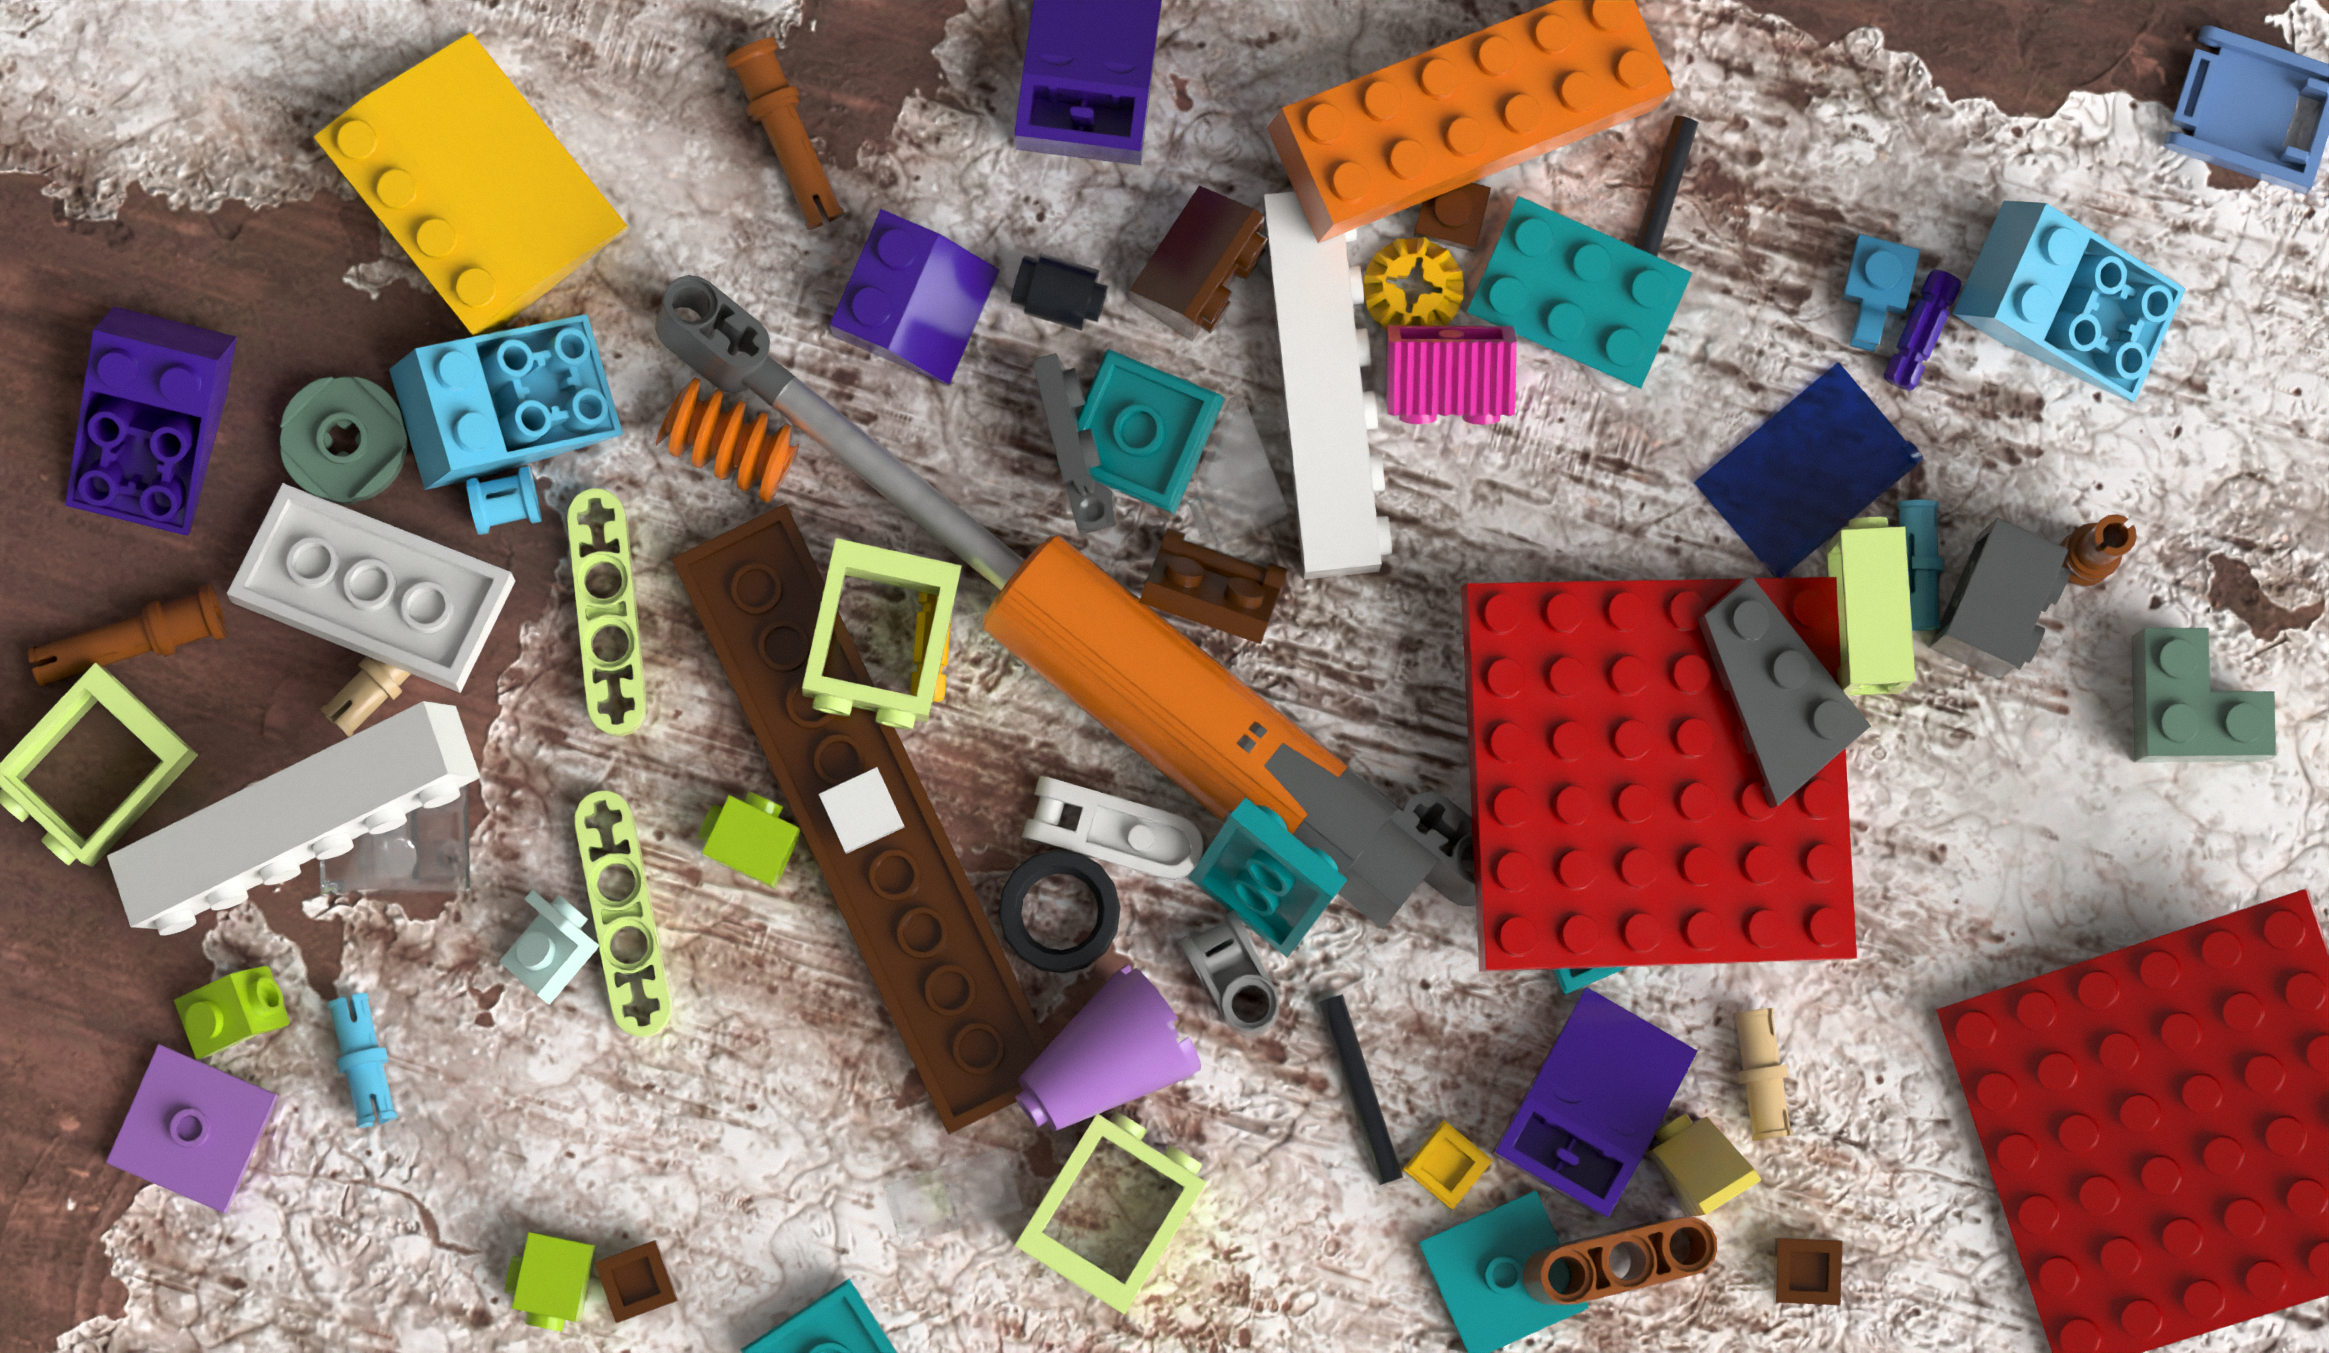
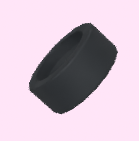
[999,849,1121,974]

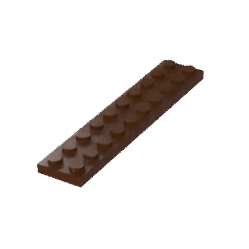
[671,504,1048,1135]

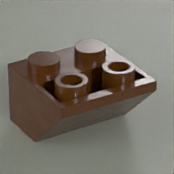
[1129,185,1267,342]

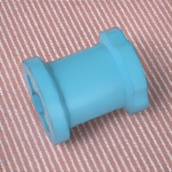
[466,466,542,535]

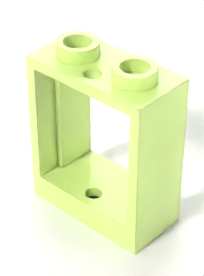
[1826,517,1915,696]
[802,538,962,730]
[0,662,198,867]
[1014,1110,1207,1315]

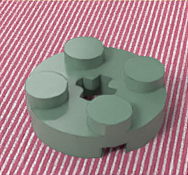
[280,376,410,506]

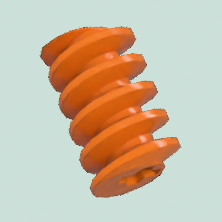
[656,377,799,503]

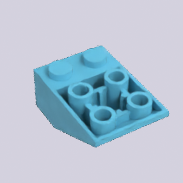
[1952,200,2186,402]
[389,314,623,490]

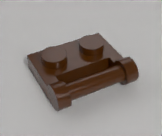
[1139,528,1288,644]

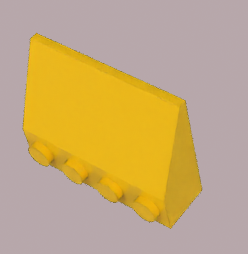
[313,32,628,337]

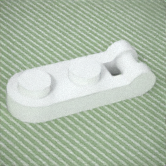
[1022,776,1203,880]

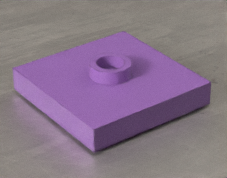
[106,1044,279,1214]

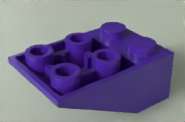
[1014,0,1162,165]
[65,306,237,536]
[1491,987,1698,1218]

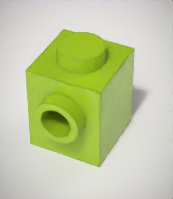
[697,791,802,890]
[505,1232,597,1332]

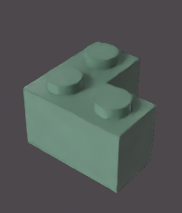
[2132,628,2276,763]

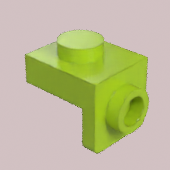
[174,966,290,1060]

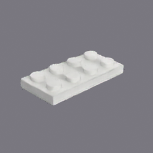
[227,483,515,693]

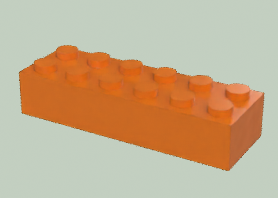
[1267,0,1675,243]

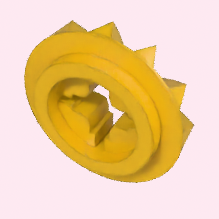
[1363,237,1464,330]

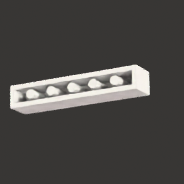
[1262,191,1392,580]
[107,701,481,935]

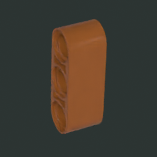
[1523,1217,1717,1305]

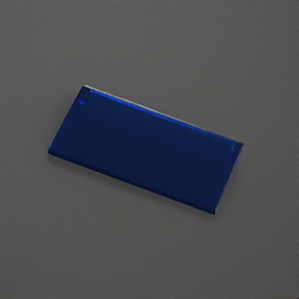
[1694,362,1924,578]

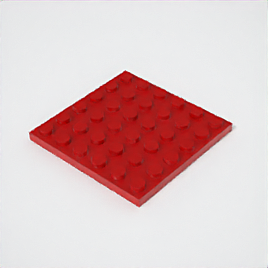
[1461,577,1857,972]
[1936,888,2329,1353]

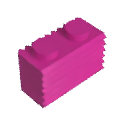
[1385,326,1517,425]

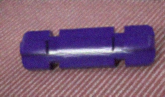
[1884,269,1961,391]

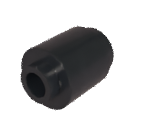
[1010,253,1108,331]

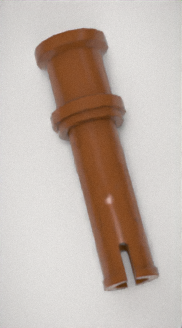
[723,37,845,230]
[2060,514,2137,587]
[28,584,227,687]

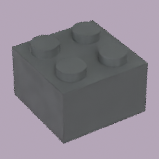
[1929,518,2071,679]

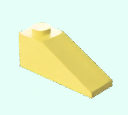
[1647,1113,1761,1217]

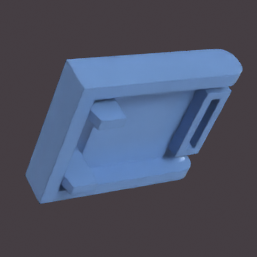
[2164,25,2329,195]

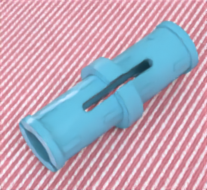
[1897,500,1945,631]
[327,993,398,1128]

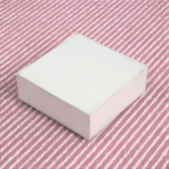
[819,767,905,854]

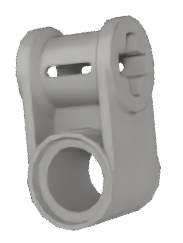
[1178,910,1279,1037]

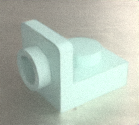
[499,889,599,1005]

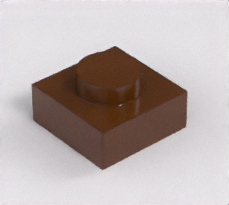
[1413,183,1491,252]
[1773,1238,1842,1305]
[594,1240,679,1323]

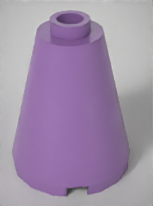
[1015,964,1201,1131]

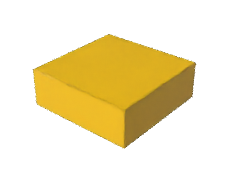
[1402,1119,1493,1210]

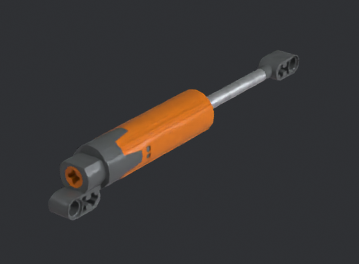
[655,275,1476,929]

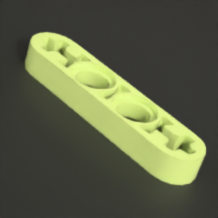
[567,488,647,737]
[575,791,672,1037]

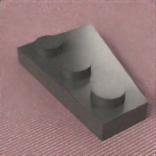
[1697,576,1871,808]

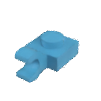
[1841,234,1921,352]

